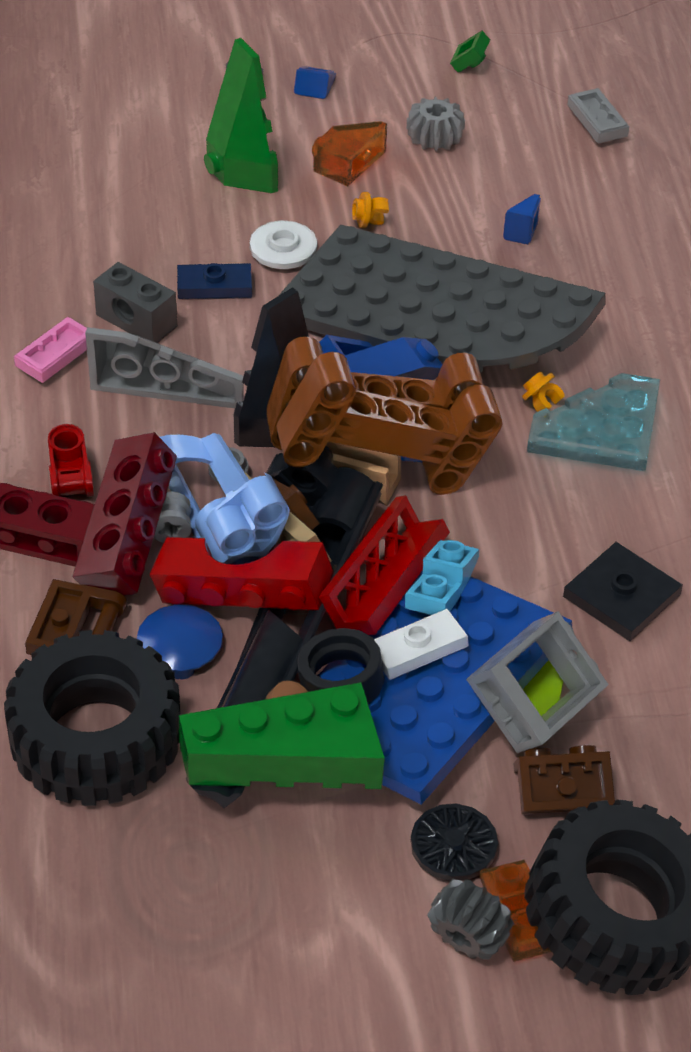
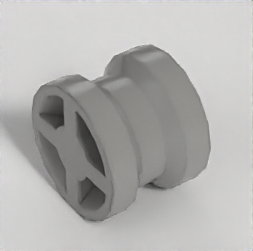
[154,491,192,543]

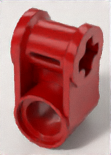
[48,424,94,497]

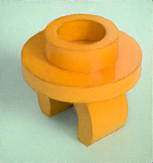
[352,192,389,228]
[521,371,565,414]

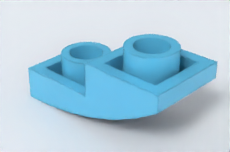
[405,540,479,615]

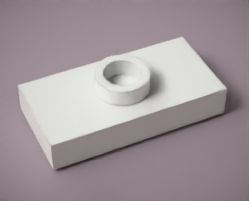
[374,609,469,680]

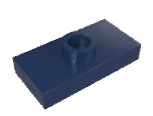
[177,263,252,299]

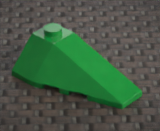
[204,38,278,193]

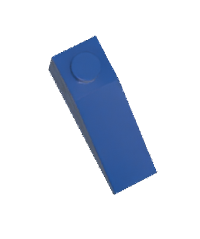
[345,337,442,380]

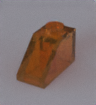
[312,121,387,187]

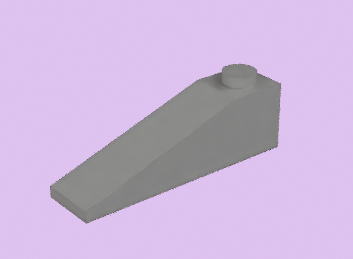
[85,327,244,408]

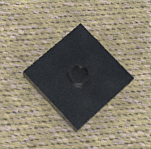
[563,542,683,641]

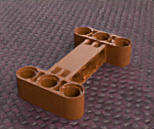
[266,337,483,450]
[276,352,503,495]

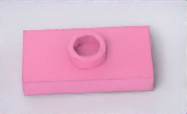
[14,317,87,383]

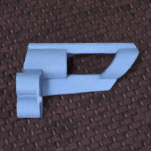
[160,433,290,565]

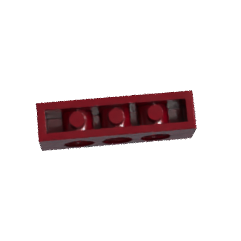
[72,432,177,596]
[0,483,95,567]

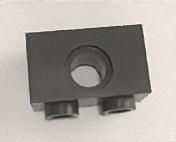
[93,262,178,343]

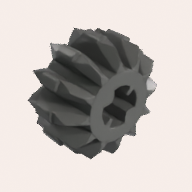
[427,879,514,960]

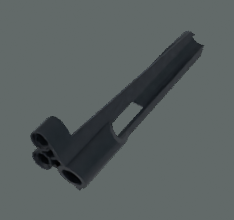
[186,446,383,808]

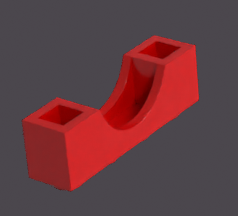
[149,537,334,610]

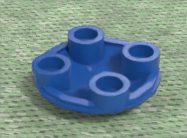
[137,604,223,680]

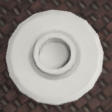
[250,220,317,269]

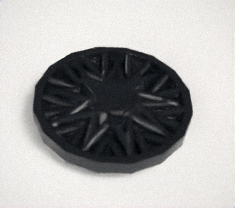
[410,803,498,881]

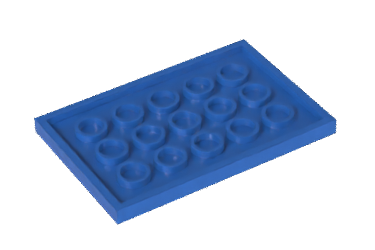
[317,570,572,805]

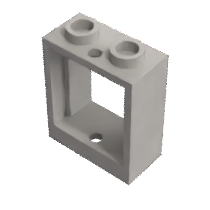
[466,611,609,753]

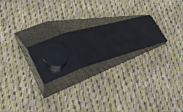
[233,287,309,448]

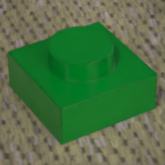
[450,30,490,73]

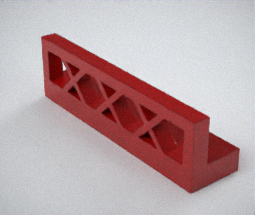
[319,495,450,635]

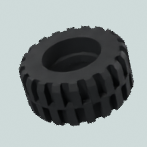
[4,630,181,806]
[524,800,691,995]

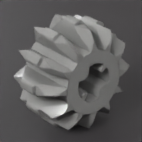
[406,96,465,151]

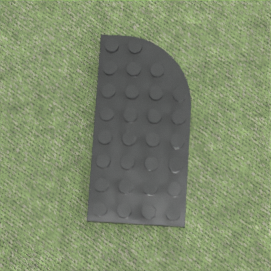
[278,224,606,372]

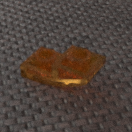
[480,860,552,962]

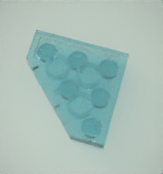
[527,373,660,471]

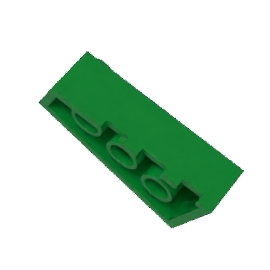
[179,682,385,789]

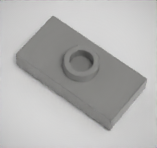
[567,88,630,143]

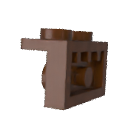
[513,745,615,814]

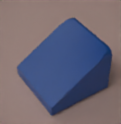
[294,66,336,99]
[503,194,541,245]

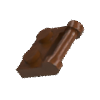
[25,579,127,655]

